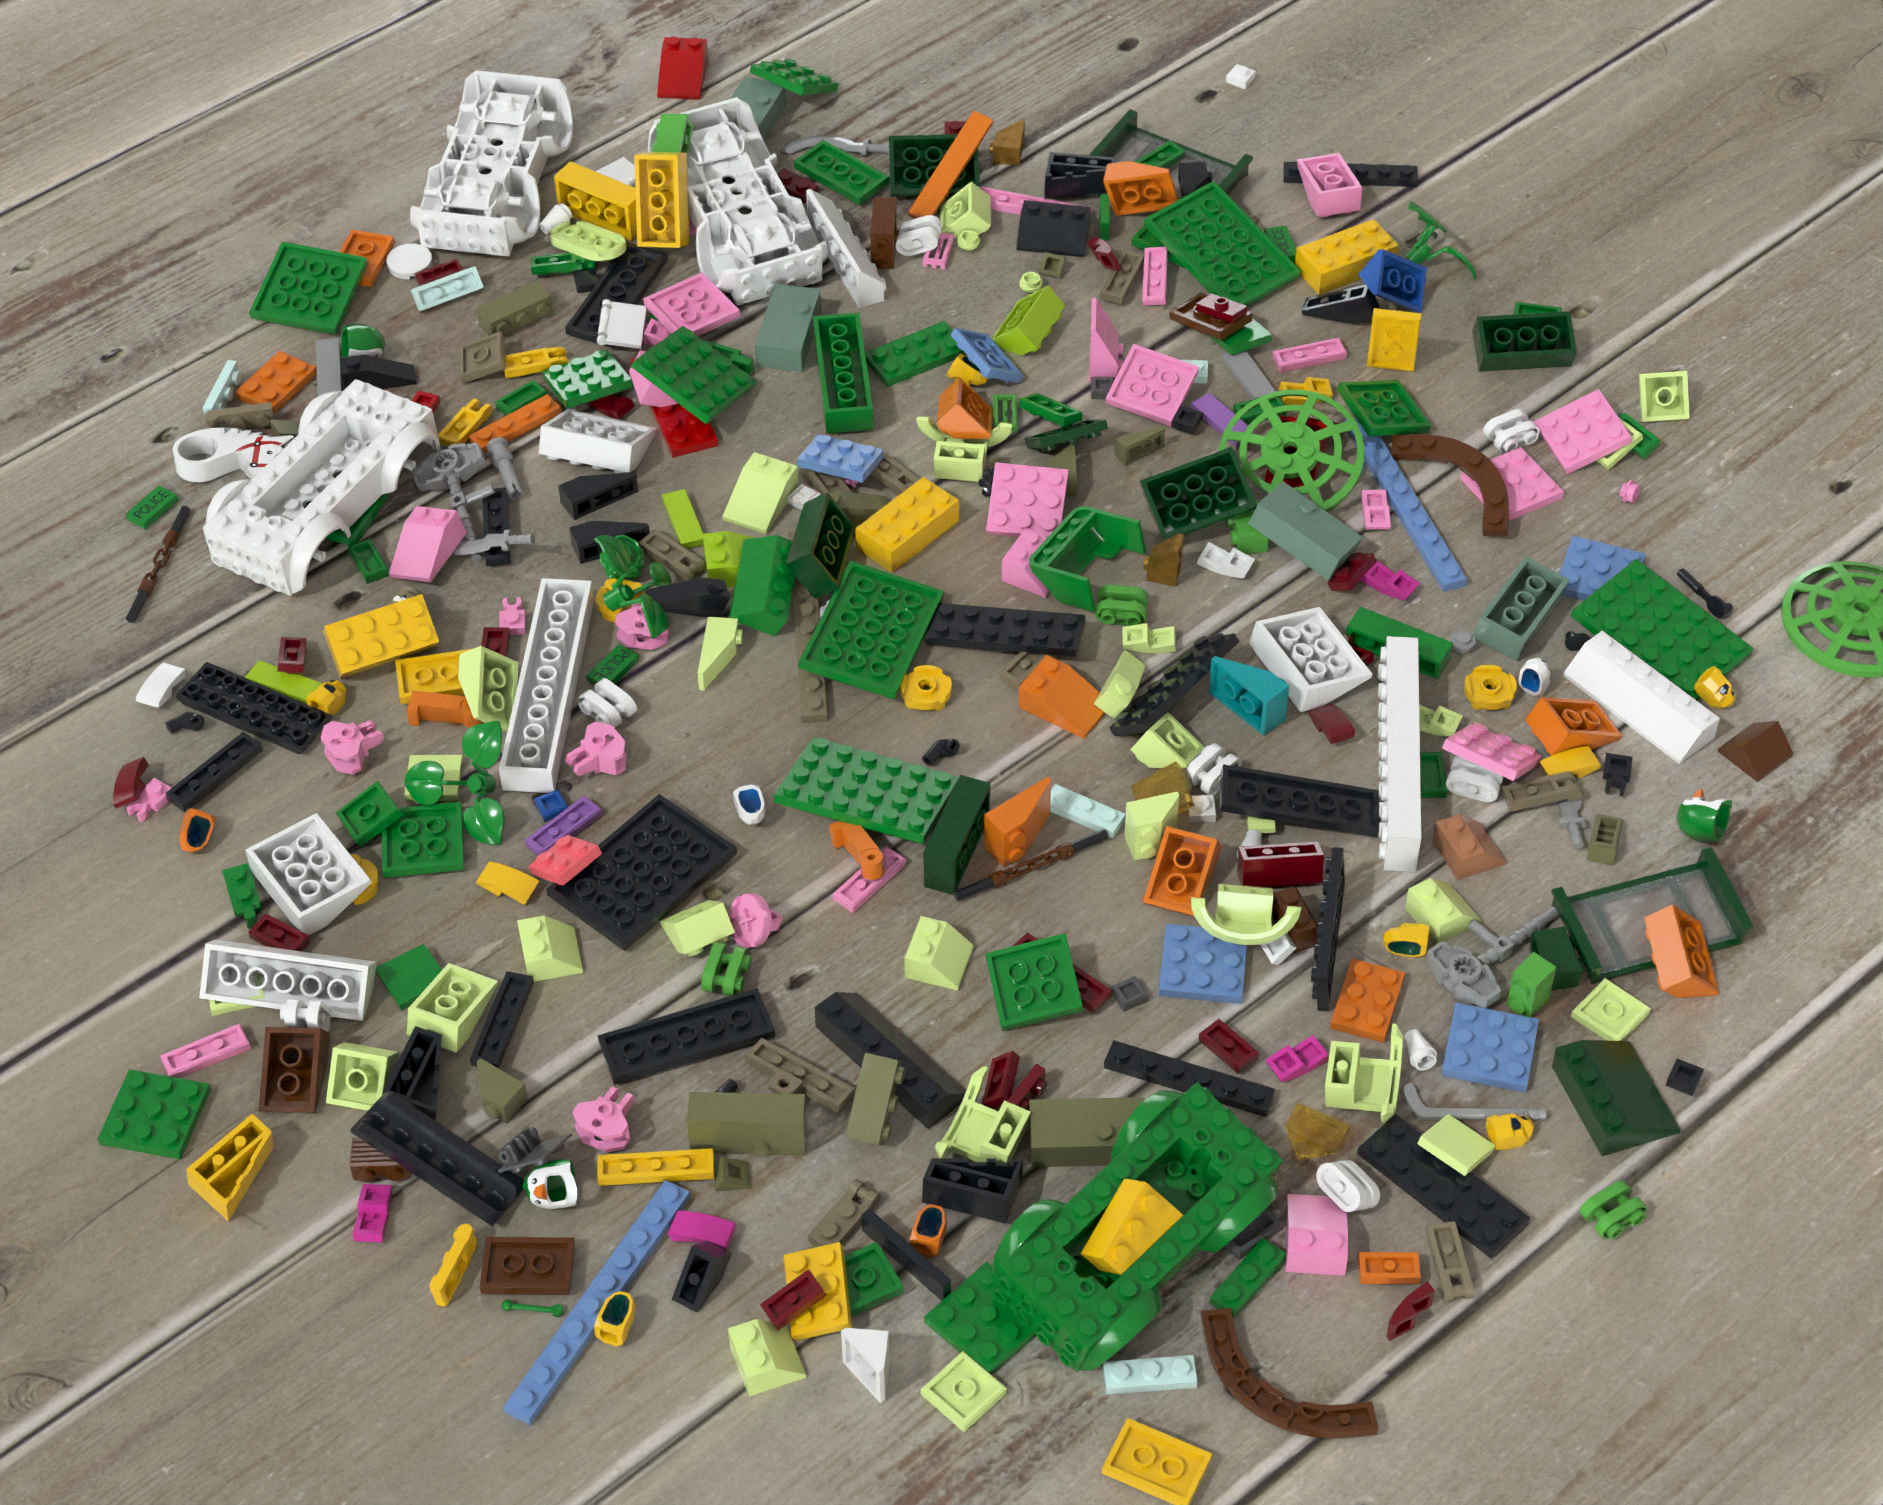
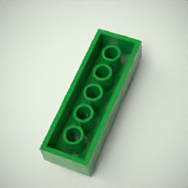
[813,312,874,434]

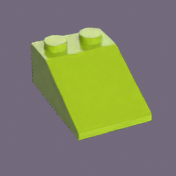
[702,531,755,588]

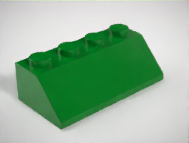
[729,535,795,637]

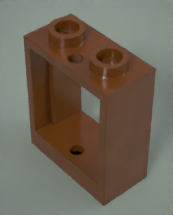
[870,197,897,269]

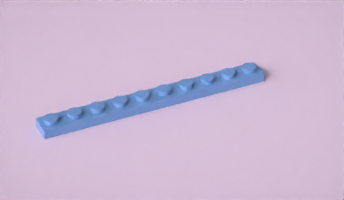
[1345,418,1467,592]
[503,1180,691,1425]

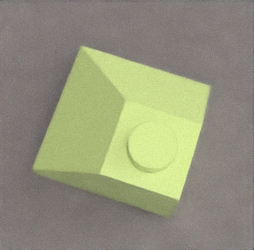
[1639,371,1690,422]
[1130,712,1205,769]

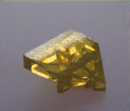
[1285,1102,1350,1160]

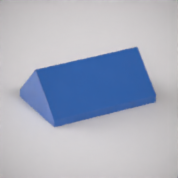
[1358,249,1427,313]

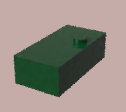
[1472,311,1577,372]
[786,492,856,599]
[923,775,991,895]

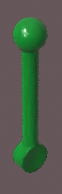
[501,1299,563,1317]

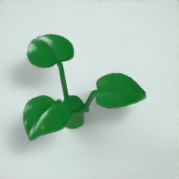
[1405,201,1476,280]
[594,535,673,639]
[404,721,505,845]

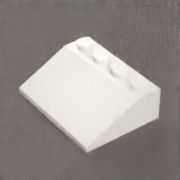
[539,409,657,473]
[1249,607,1372,712]
[246,813,371,935]

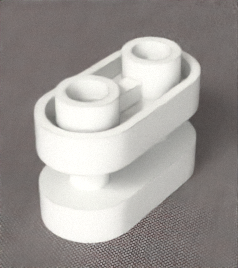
[895,215,942,256]
[1483,409,1540,454]
[579,678,637,728]
[1186,743,1242,796]
[1446,756,1503,802]
[280,999,331,1033]
[1316,1160,1380,1212]

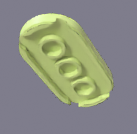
[550,221,627,261]

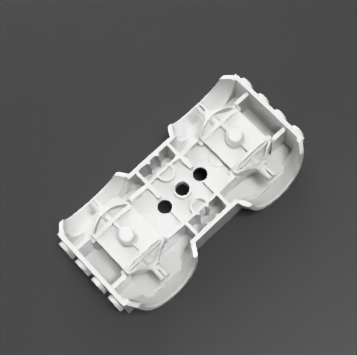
[410,70,573,256]
[648,97,829,306]
[202,379,441,596]

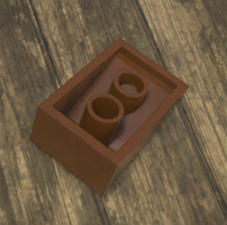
[258,1027,330,1113]

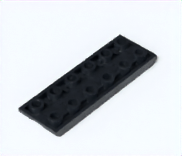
[176,662,333,754]
[350,1092,524,1227]

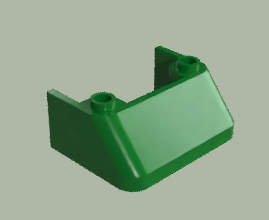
[1029,506,1146,612]

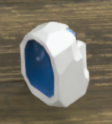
[1518,658,1550,696]
[733,785,766,825]

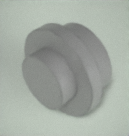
[1450,630,1476,654]

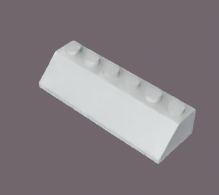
[806,189,886,308]
[1563,631,1720,764]
[199,940,377,1021]

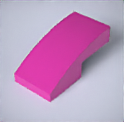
[1361,560,1420,601]
[1265,1035,1329,1082]
[353,1184,392,1243]
[667,1211,737,1250]

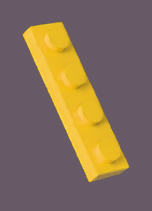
[597,1148,714,1186]

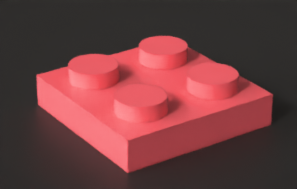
[528,835,602,885]

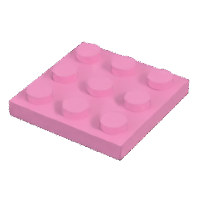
[644,272,740,337]
[1105,344,1199,427]
[1534,389,1632,475]
[1460,447,1564,521]
[986,462,1069,537]
[1442,723,1542,781]

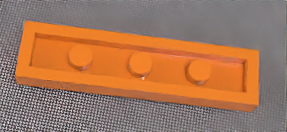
[468,394,562,455]

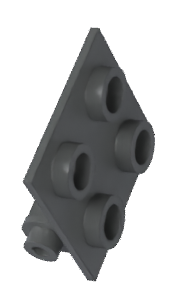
[498,1127,572,1173]

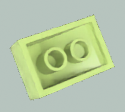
[722,452,799,534]
[458,646,518,732]
[407,963,498,1053]

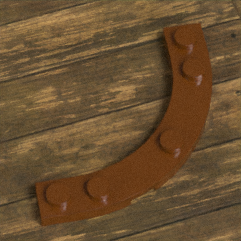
[1391,434,1510,536]
[1201,1308,1378,1438]

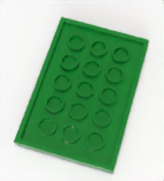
[1144,181,1301,307]
[1570,559,1754,701]
[798,561,944,700]
[774,737,959,844]

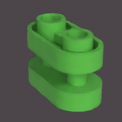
[1096,585,1149,626]
[701,942,752,996]
[1579,1180,1647,1240]

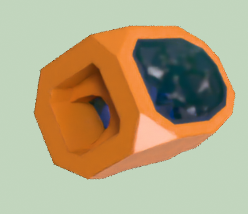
[179,808,216,853]
[910,1204,947,1259]

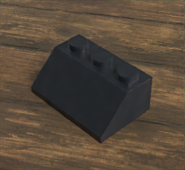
[1017,200,1091,258]

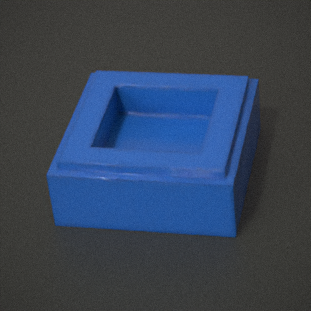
[534,789,568,822]

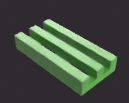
[993,394,1017,433]

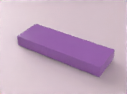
[1191,393,1256,448]
[525,796,603,856]

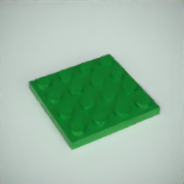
[249,241,369,335]
[631,326,757,424]

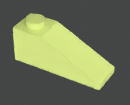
[698,617,743,691]
[1094,650,1146,719]

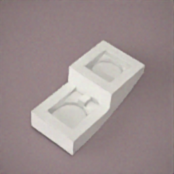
[1196,542,1255,578]
[136,663,185,708]

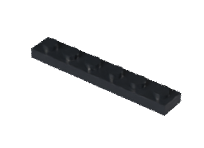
[1283,161,1418,187]
[1104,1040,1275,1117]

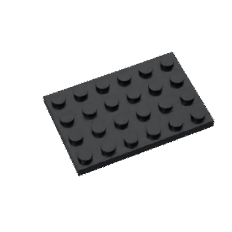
[546,794,737,951]

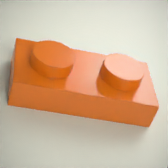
[1358,1252,1421,1284]

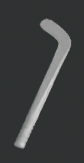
[1403,1083,1546,1120]

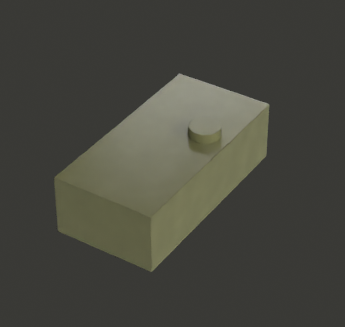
[687,1092,807,1156]
[1029,1097,1145,1167]

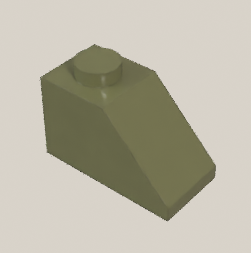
[1047,445,1077,496]
[477,1058,528,1123]

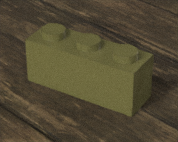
[477,281,553,336]
[845,1053,905,1145]

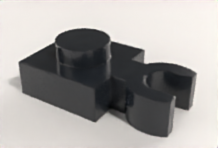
[1603,753,1633,796]

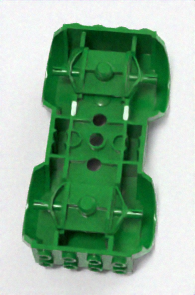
[990,1082,1283,1372]

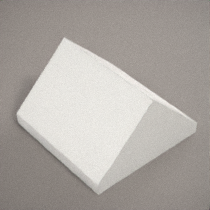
[841,1328,890,1403]

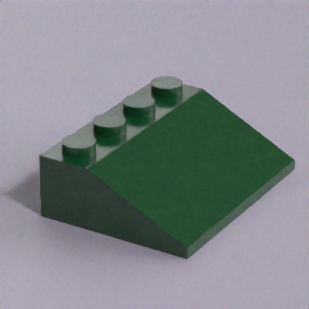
[889,134,980,197]
[1140,447,1257,541]
[1552,1040,1681,1157]

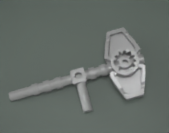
[412,443,495,561]
[1426,907,1559,1008]

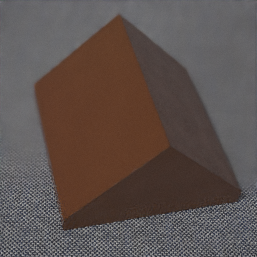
[1718,721,1793,782]

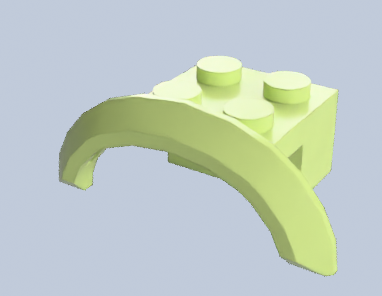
[916,416,1012,482]
[1191,884,1301,945]
[1325,1023,1403,1123]
[935,1066,1030,1162]

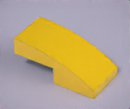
[1278,377,1333,405]
[1540,746,1602,779]
[476,861,539,905]

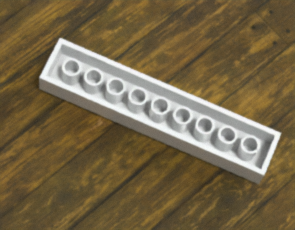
[499,578,594,793]
[1378,636,1421,872]

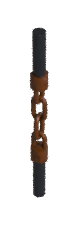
[126,506,190,623]
[953,829,1109,901]

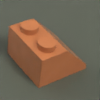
[1433,814,1506,881]

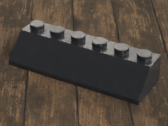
[814,992,966,1129]

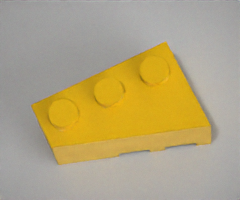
[186,1114,274,1222]
[1081,1179,1183,1275]

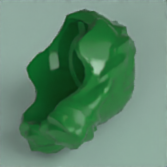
[599,535,645,580]

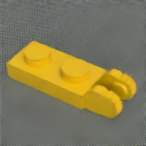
[503,346,569,379]
[438,398,493,447]
[430,1223,478,1307]

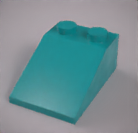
[1209,656,1289,736]

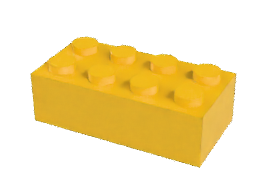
[634,152,690,248]
[554,161,637,241]
[1295,219,1399,295]
[855,477,959,573]
[323,594,439,679]

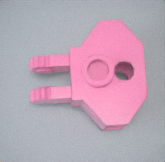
[615,596,669,650]
[321,720,385,775]
[565,722,627,776]
[572,1086,635,1153]

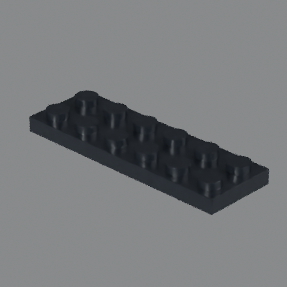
[565,242,668,346]
[926,603,1086,657]
[1110,633,1240,736]
[1219,764,1379,837]
[1311,847,1345,1012]
[597,988,775,1085]
[1357,1114,1530,1259]

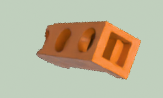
[407,691,483,728]
[829,821,885,880]

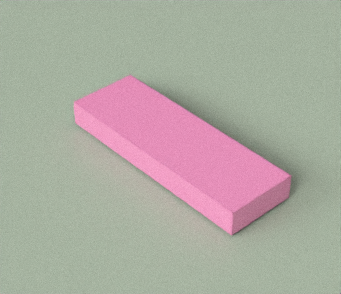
[1142,247,1168,306]
[1272,338,1347,373]
[833,846,906,913]
[160,1023,251,1078]

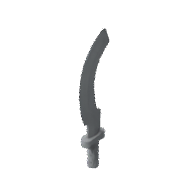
[780,136,889,156]
[451,529,535,555]
[1537,748,1587,849]

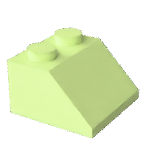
[940,182,991,238]
[1124,791,1179,861]
[1405,878,1482,945]
[660,900,735,956]
[517,915,583,982]
[904,916,974,991]
[326,1042,398,1110]
[728,1319,806,1397]

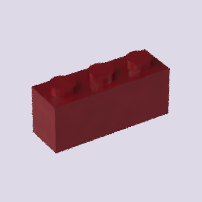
[1237,841,1324,887]

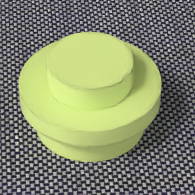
[957,230,980,250]
[1019,272,1042,293]

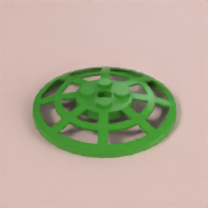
[1219,390,1365,512]
[1781,561,1883,677]

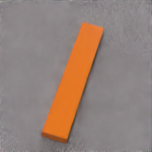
[908,110,993,219]

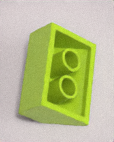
[992,285,1066,356]

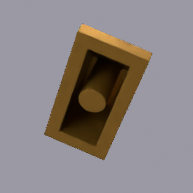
[989,120,1025,166]
[1143,534,1184,587]

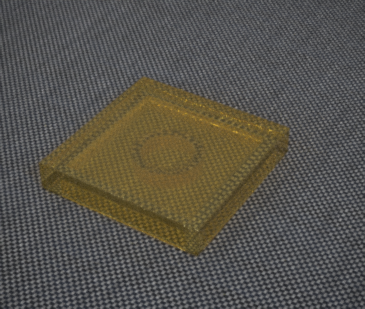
[1131,762,1195,814]

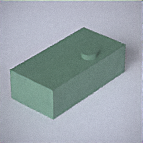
[730,76,786,141]
[755,284,821,372]
[1248,482,1363,580]
[1473,556,1569,661]

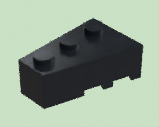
[1044,152,1117,199]
[382,1026,442,1121]
[922,1158,1024,1224]

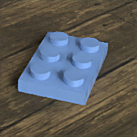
[951,328,1024,383]
[797,434,884,483]

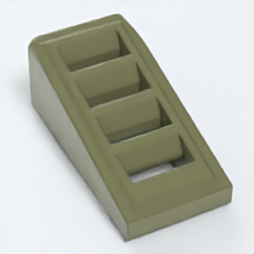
[1114,426,1165,465]
[1587,814,1623,865]

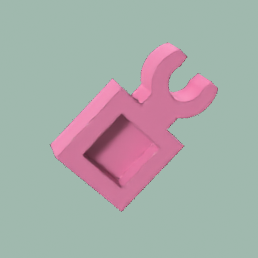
[499,597,526,636]
[127,778,171,822]

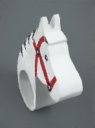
[173,427,294,482]

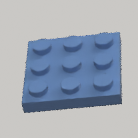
[1560,536,1646,601]
[1158,924,1247,1004]
[1441,1002,1539,1093]

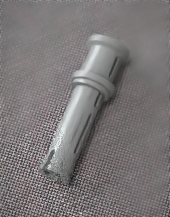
[487,437,524,501]

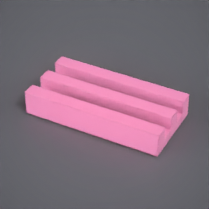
[923,233,955,270]

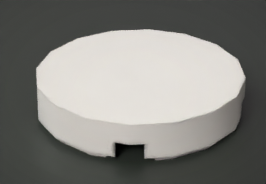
[387,244,432,279]

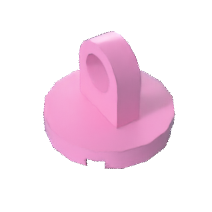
[729,893,782,948]

